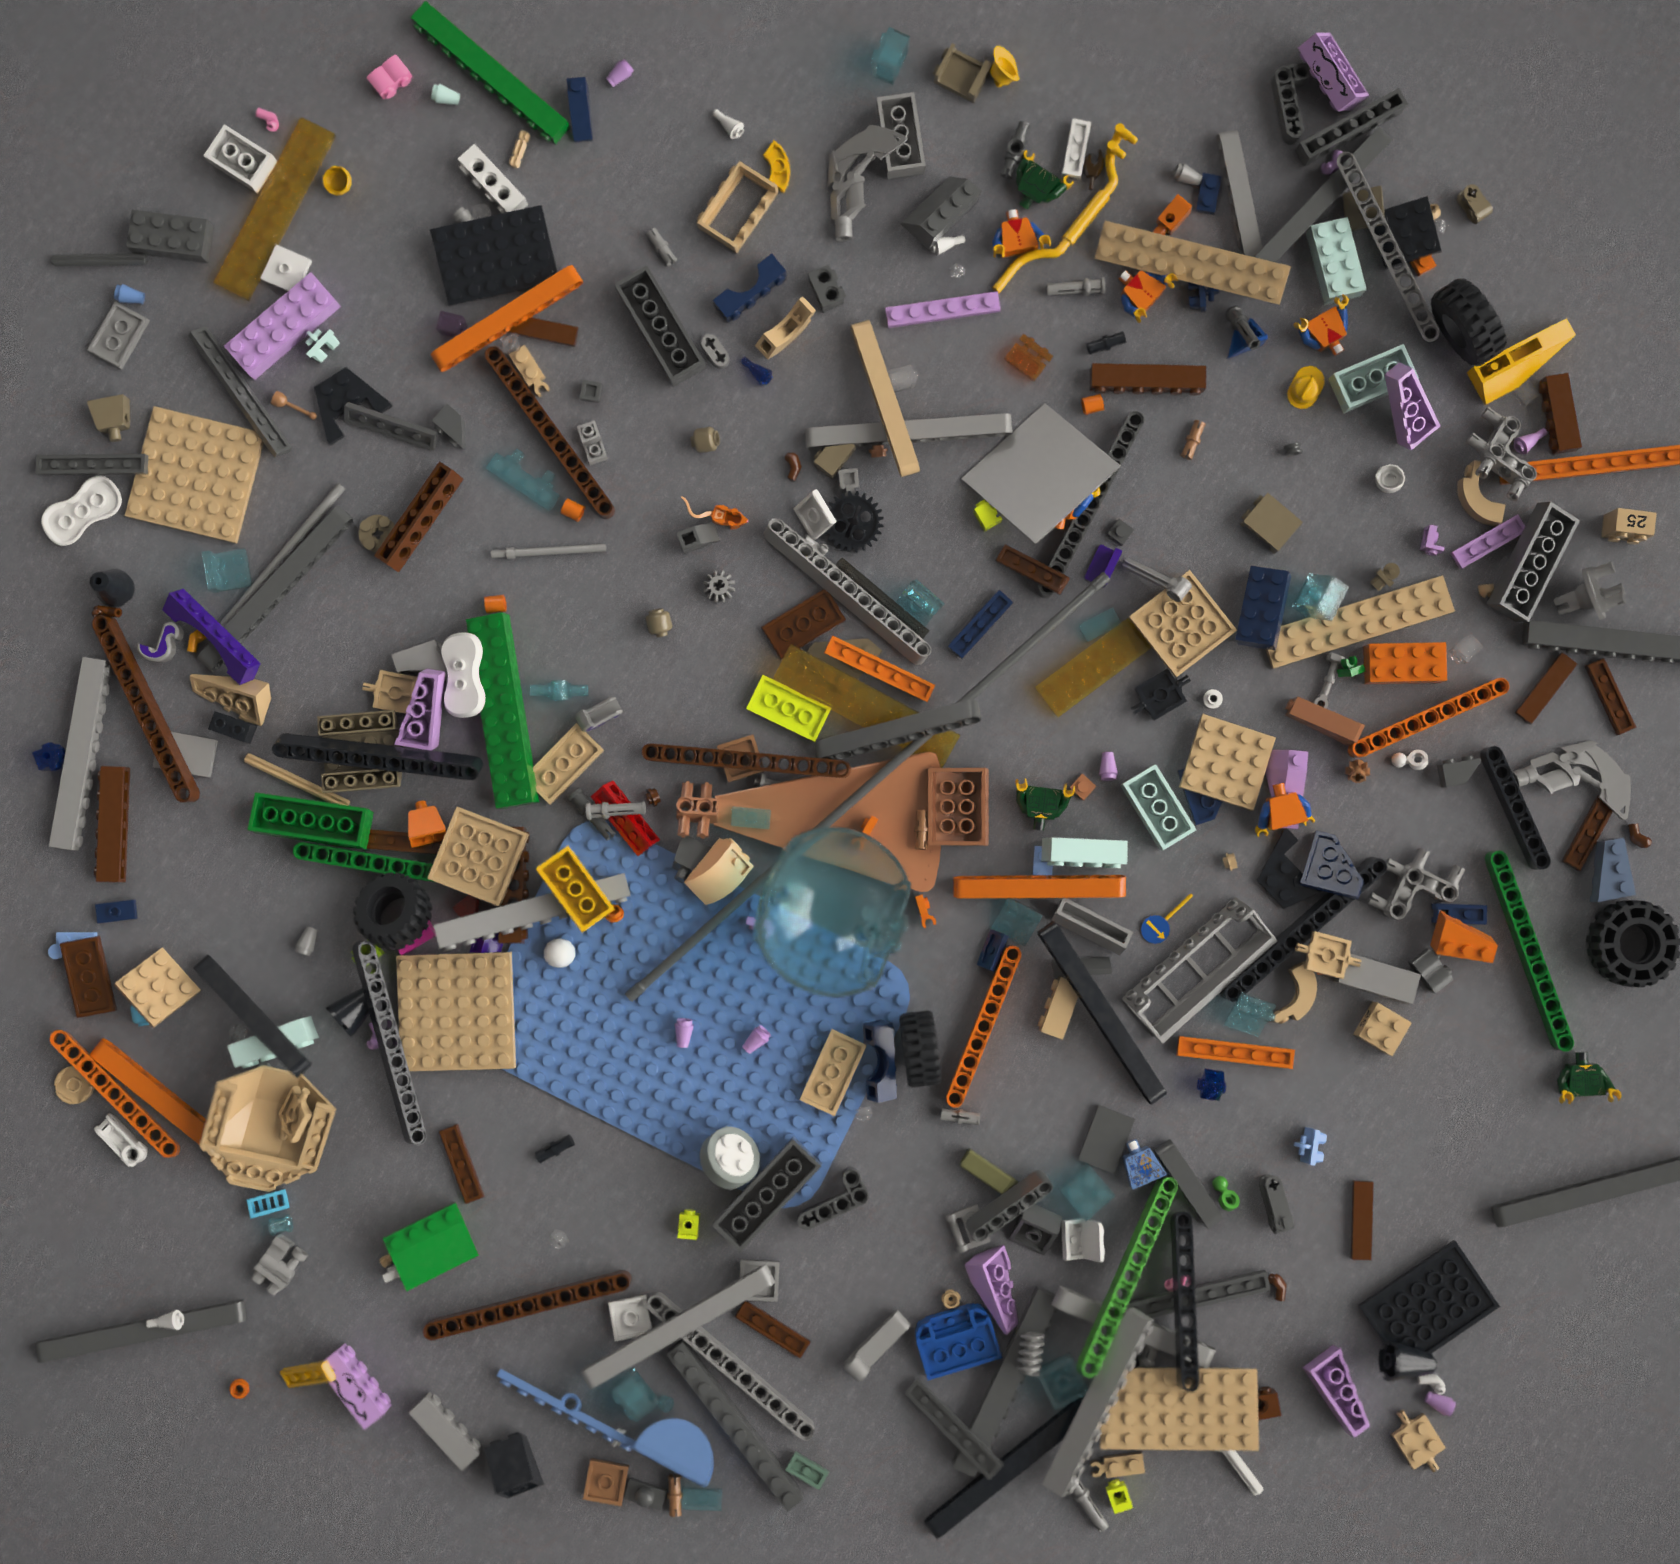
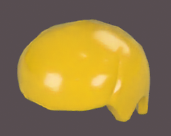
[322,166,352,196]

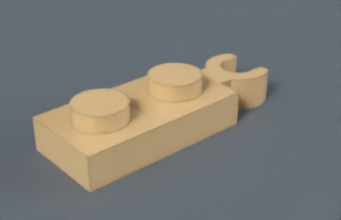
[509,345,550,397]
[1090,1451,1145,1478]

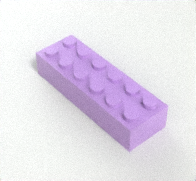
[224,272,341,380]

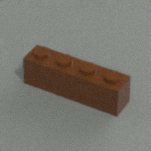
[1538,373,1582,455]

